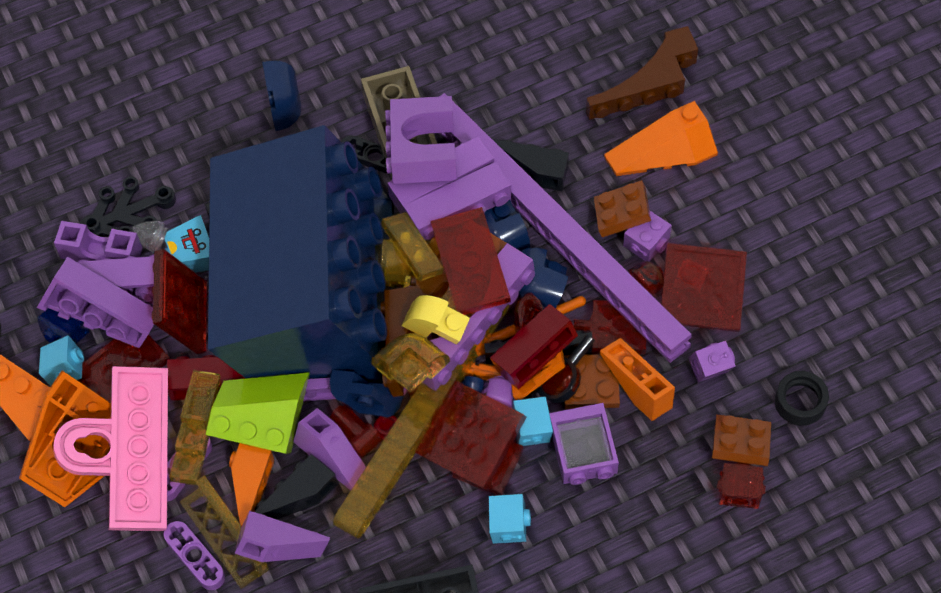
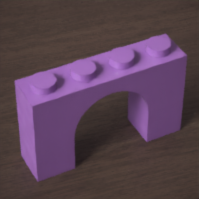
[385,96,457,184]

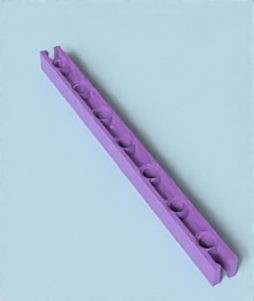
[439,93,692,363]

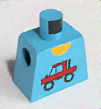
[153,215,209,276]

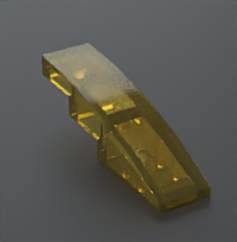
[169,370,220,485]

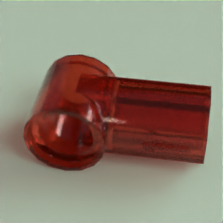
[329,405,382,459]

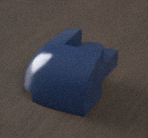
[262,61,301,131]
[465,199,530,251]
[519,248,568,310]
[329,370,404,418]

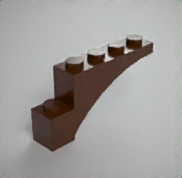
[586,26,698,120]
[381,259,453,397]

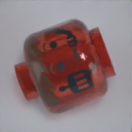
[627,261,664,295]

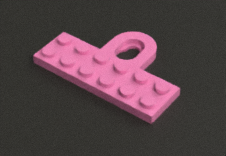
[53,366,168,531]

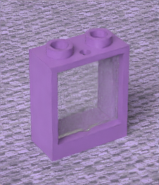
[549,403,619,485]

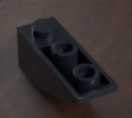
[493,139,569,191]
[254,454,338,520]

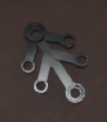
[80,176,176,237]

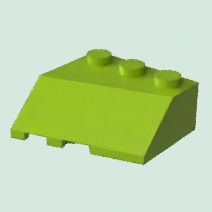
[205,372,310,454]

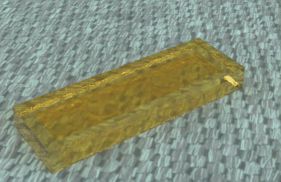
[381,212,444,281]

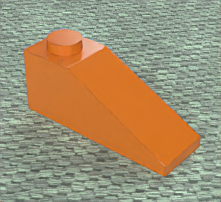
[600,338,675,421]
[229,443,275,527]

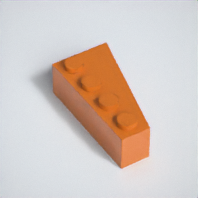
[0,355,50,441]

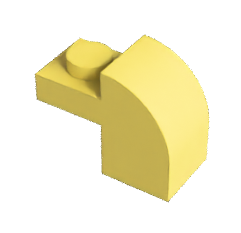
[402,295,470,345]

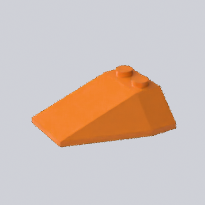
[19,371,111,507]

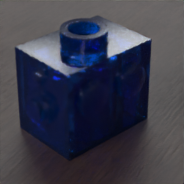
[37,308,90,344]

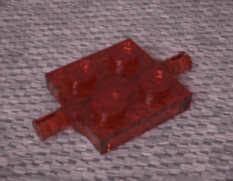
[574,300,647,355]

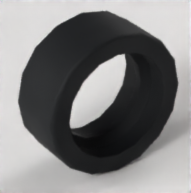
[775,371,829,426]

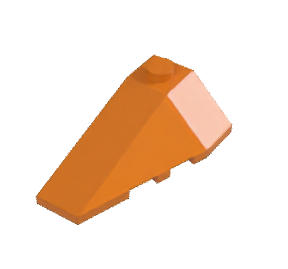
[604,101,718,176]

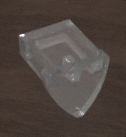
[132,221,168,253]

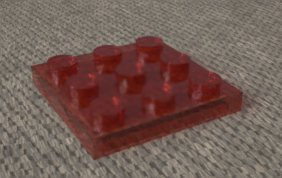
[661,243,747,332]
[151,249,207,354]
[415,380,527,490]

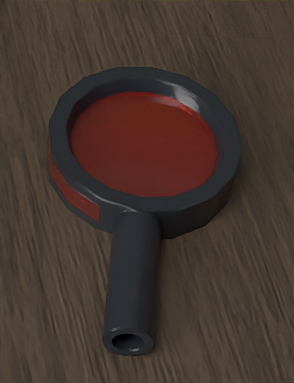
[537,334,595,403]

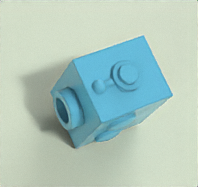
[39,336,84,386]
[508,397,553,447]
[489,494,531,544]

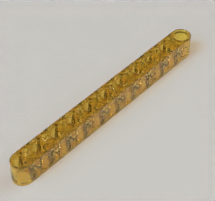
[333,284,510,539]

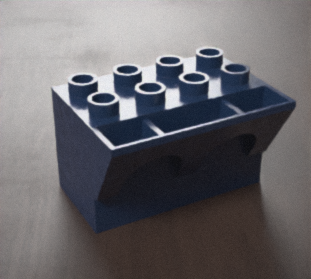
[208,125,396,383]

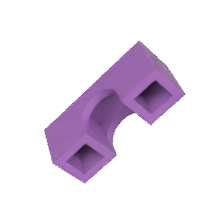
[54,221,142,261]

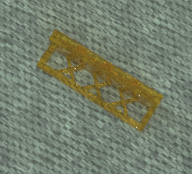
[180,476,269,589]

